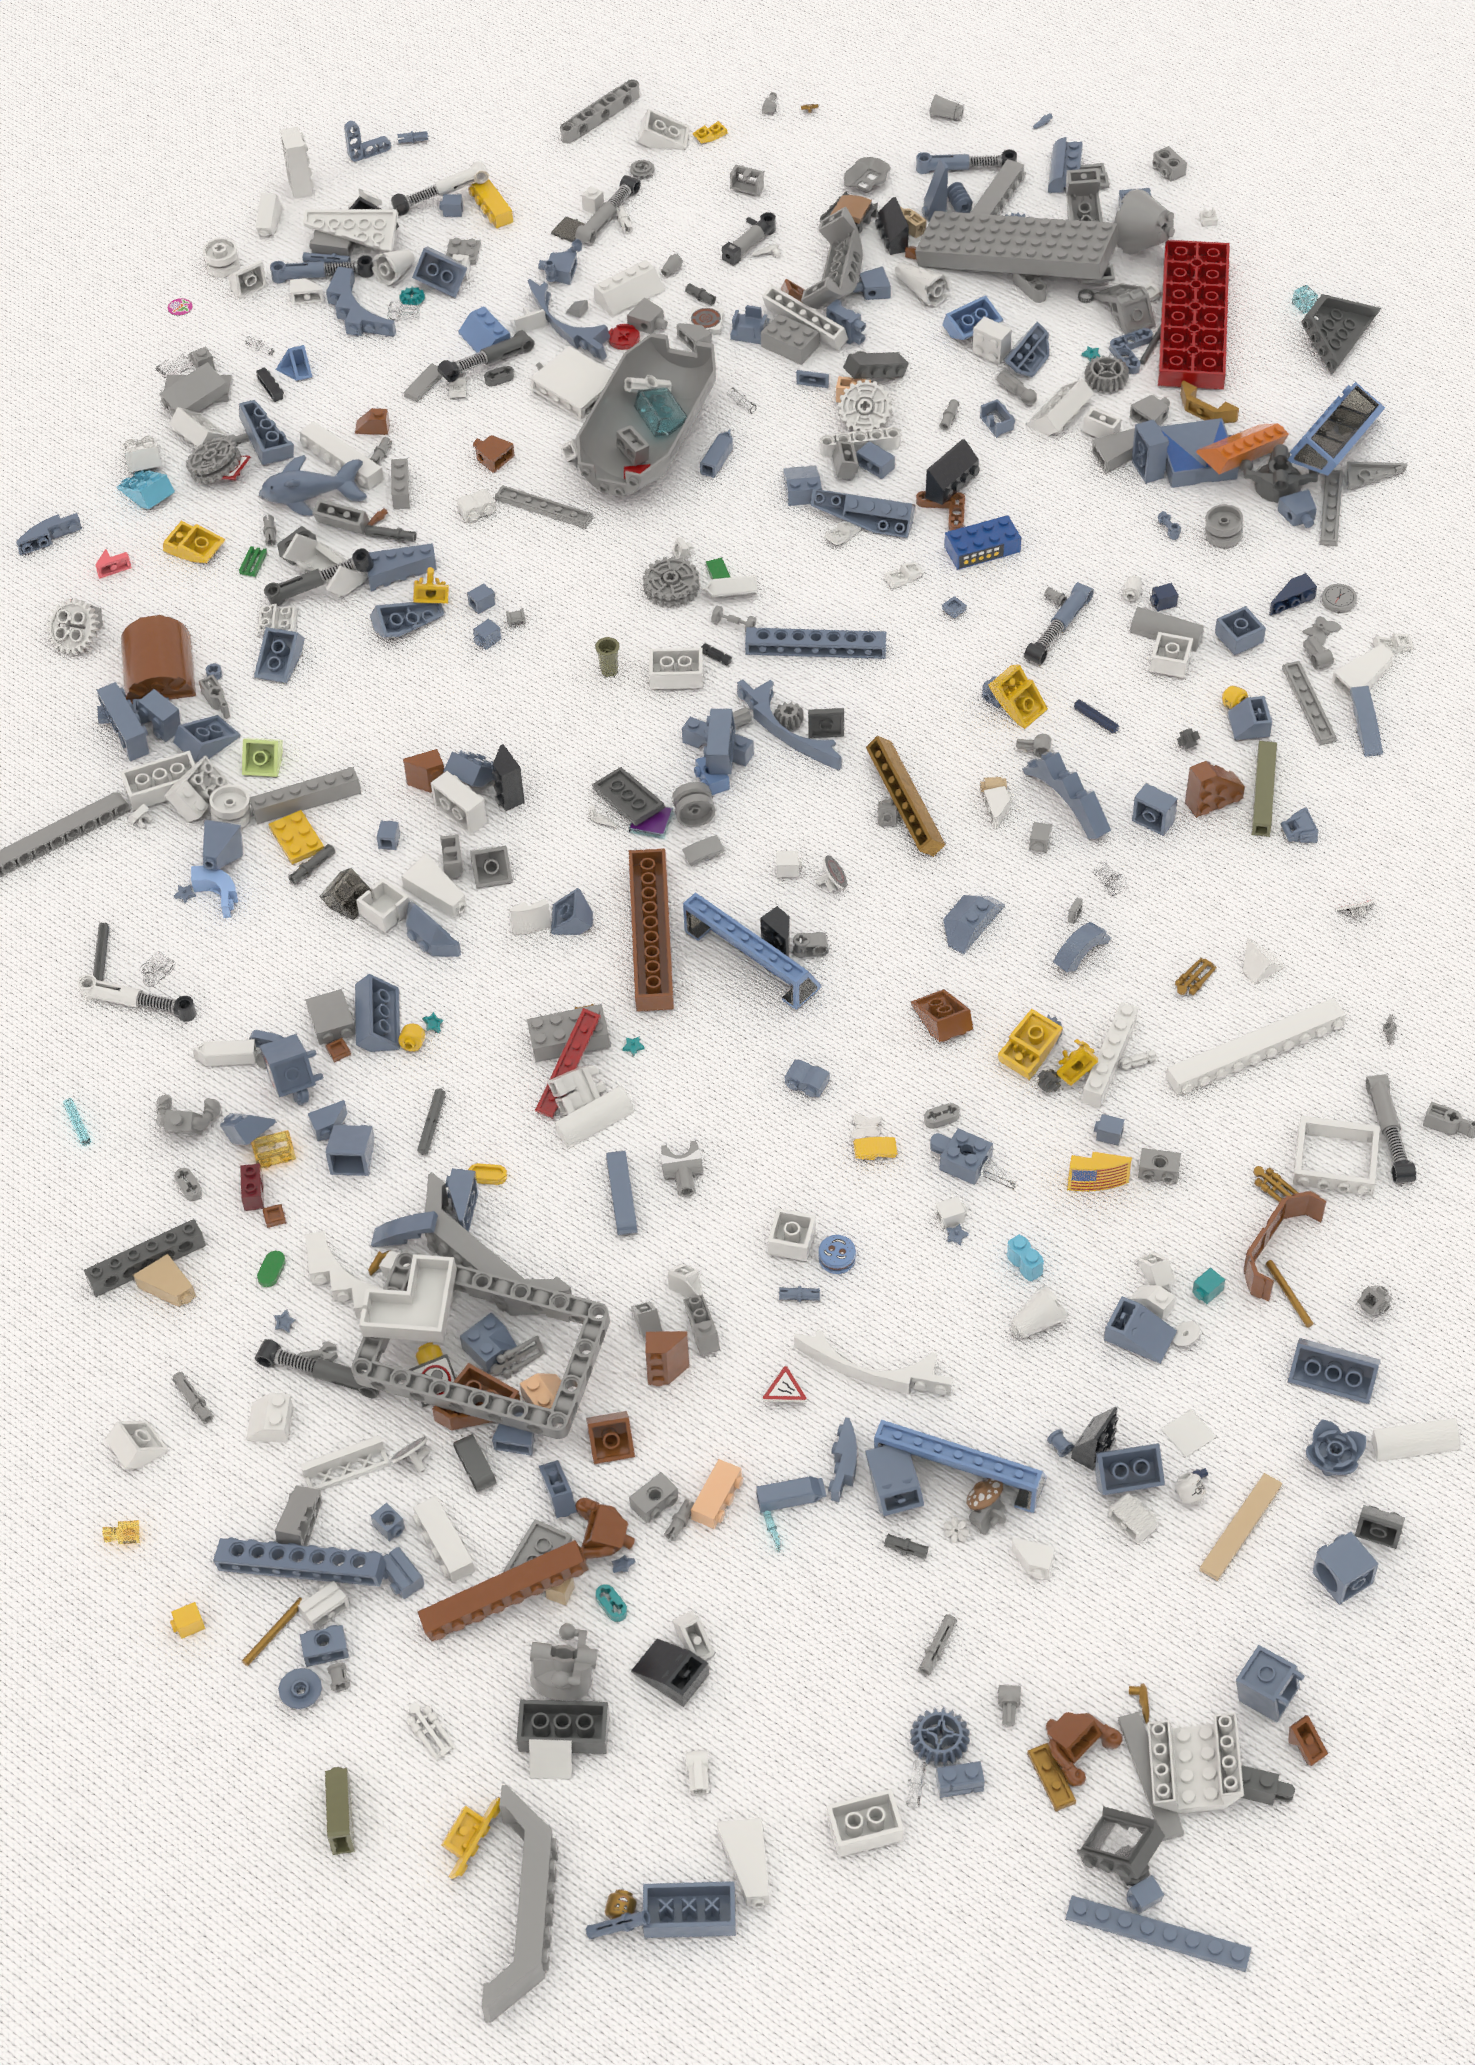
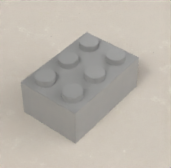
[761,314,820,365]

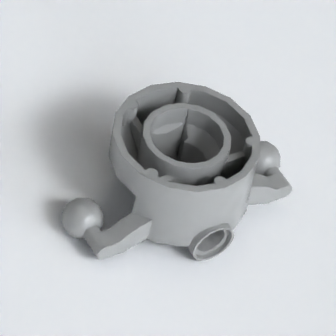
[530,1623,598,1701]

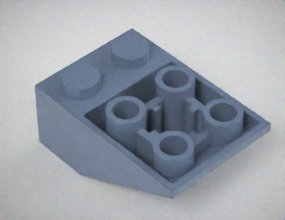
[444,750,494,788]
[1104,1296,1177,1364]
[865,1445,925,1516]

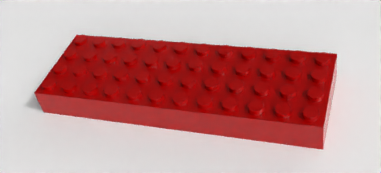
[1158,240,1230,389]

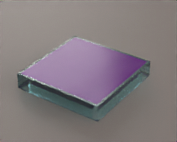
[629,806,674,839]

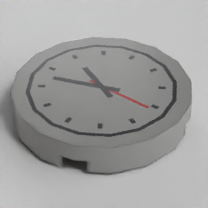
[1322,584,1357,613]

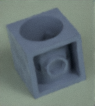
[1312,1532,1379,1605]

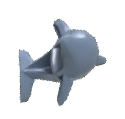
[259,455,367,515]

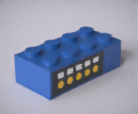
[944,515,1022,570]

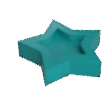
[1082,346,1100,362]
[422,1011,444,1033]
[622,1036,645,1056]

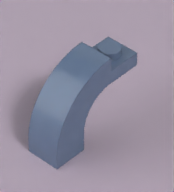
[1053,922,1111,972]

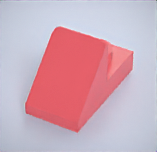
[95,549,132,579]

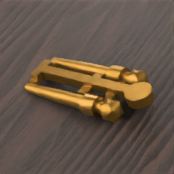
[1175,958,1217,995]
[1253,1166,1299,1202]

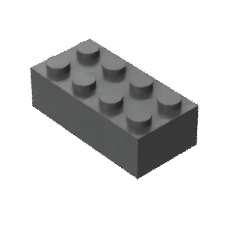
[516,1700,609,1754]

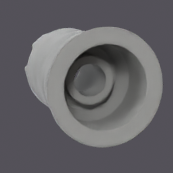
[929,94,964,121]

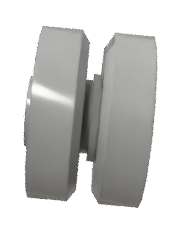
[1205,504,1243,548]
[672,782,716,827]

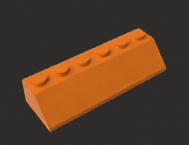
[1196,423,1289,474]

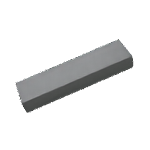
[1130,607,1204,652]

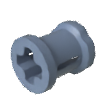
[1047,1429,1074,1457]

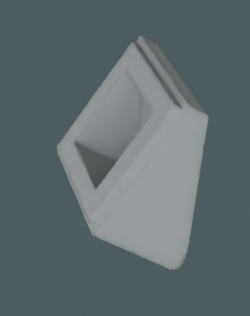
[566,300,588,318]

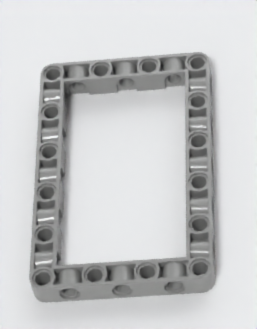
[351,1251,610,1439]

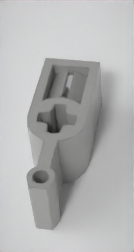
[199,674,230,719]
[1423,1101,1475,1138]

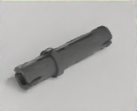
[365,525,417,542]
[288,844,336,885]

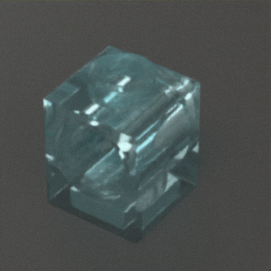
[1292,285,1318,314]

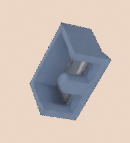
[980,399,1015,438]

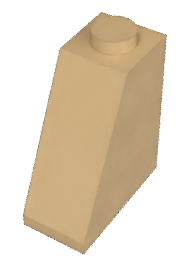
[133,1254,196,1307]

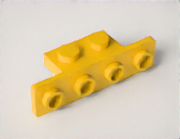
[441,1797,500,1879]

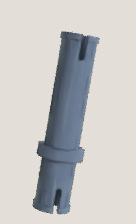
[302,252,351,264]
[586,1910,651,1939]

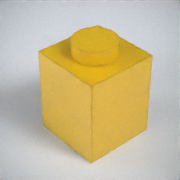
[170,1602,205,1639]

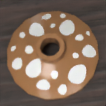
[966,1478,1003,1511]

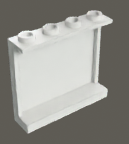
[531,346,613,420]

